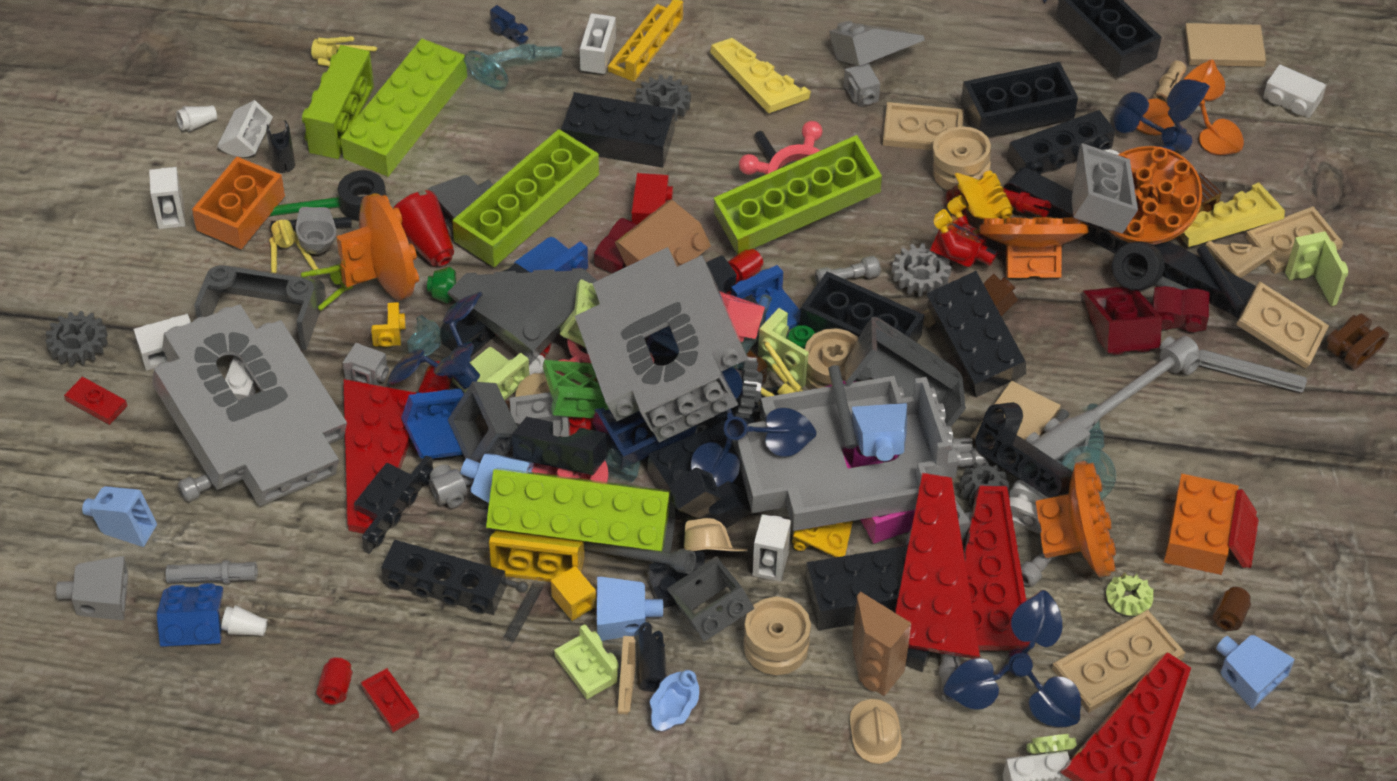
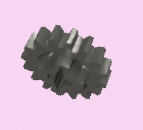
[635,75,691,122]
[45,311,108,366]
[732,357,763,419]

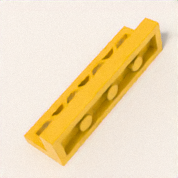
[608,0,683,82]

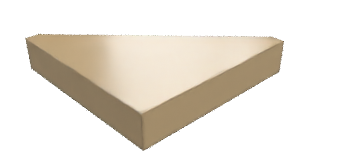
[1206,241,1277,278]
[618,636,636,714]

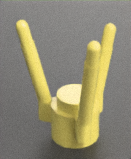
[311,36,377,67]
[269,220,318,273]
[761,342,803,397]

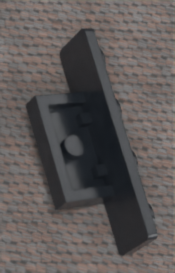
[354,455,433,554]

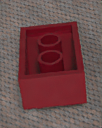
[1082,287,1162,355]

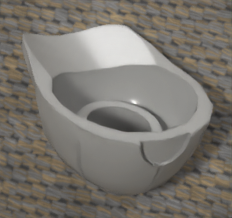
[295,207,336,254]

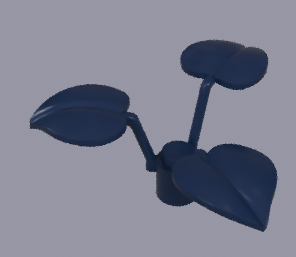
[1113,79,1210,153]
[387,291,483,389]
[691,367,817,487]
[943,590,1081,727]

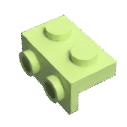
[554,624,619,699]

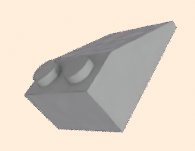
[829,21,925,66]
[1071,143,1138,234]

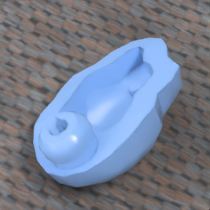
[650,670,699,732]

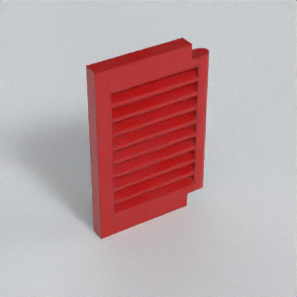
[1228,489,1259,568]

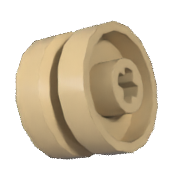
[933,126,991,193]
[805,329,862,390]
[743,596,811,675]

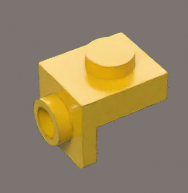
[371,302,406,347]

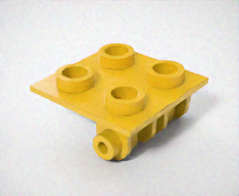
[955,170,1013,223]
[792,521,853,557]

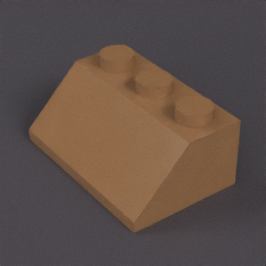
[615,200,711,267]
[852,592,911,696]

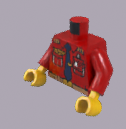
[930,195,998,267]

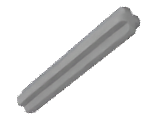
[1199,349,1307,392]

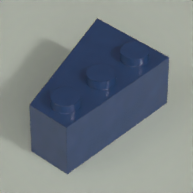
[592,408,697,470]

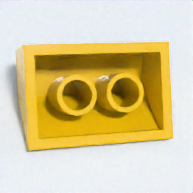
[489,529,585,582]

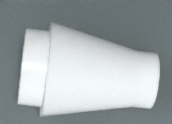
[176,105,217,132]
[221,605,268,636]

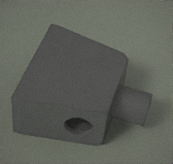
[428,175,493,231]

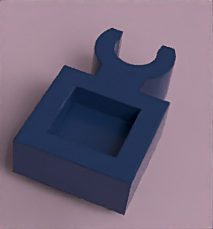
[490,5,529,45]

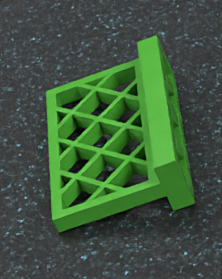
[542,360,609,418]

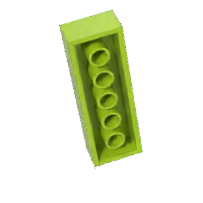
[341,38,467,177]
[452,129,599,267]
[714,135,882,254]
[486,468,671,551]

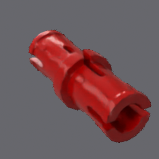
[1003,188,1051,217]

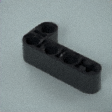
[975,402,1073,498]

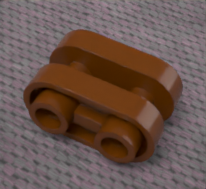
[1327,313,1389,369]

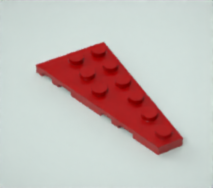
[344,379,416,534]
[895,473,980,659]
[964,486,1030,651]
[1060,652,1191,781]

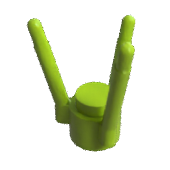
[301,263,353,310]

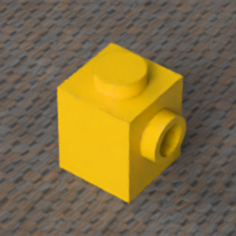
[551,566,596,621]

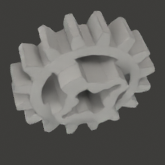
[892,243,951,296]

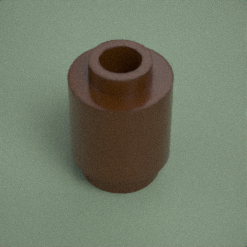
[1213,587,1251,631]

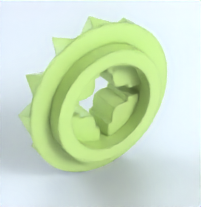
[1106,572,1154,616]
[1026,734,1077,754]

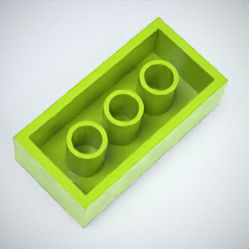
[302,45,374,159]

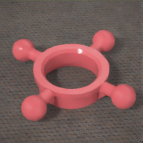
[739,121,822,175]

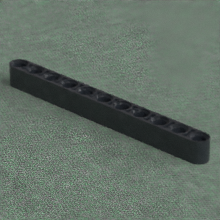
[1004,167,1255,318]

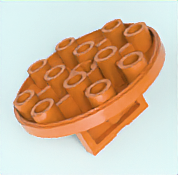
[1108,146,1202,245]
[336,193,419,301]
[980,217,1088,278]
[1036,461,1116,578]

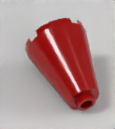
[393,190,454,266]

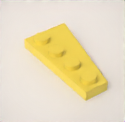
[710,38,811,113]
[1179,182,1285,247]

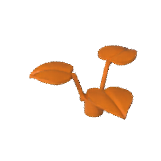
[1136,59,1244,155]

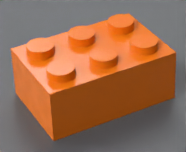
[192,157,285,249]
[1164,473,1239,575]

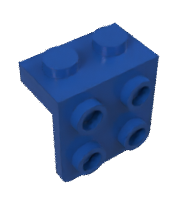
[514,237,588,272]
[731,265,800,341]
[401,389,464,459]
[157,583,224,646]

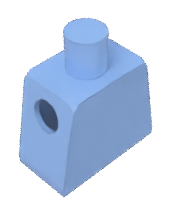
[852,403,907,461]
[460,453,535,503]
[82,486,157,547]
[597,577,663,641]
[1216,635,1295,709]

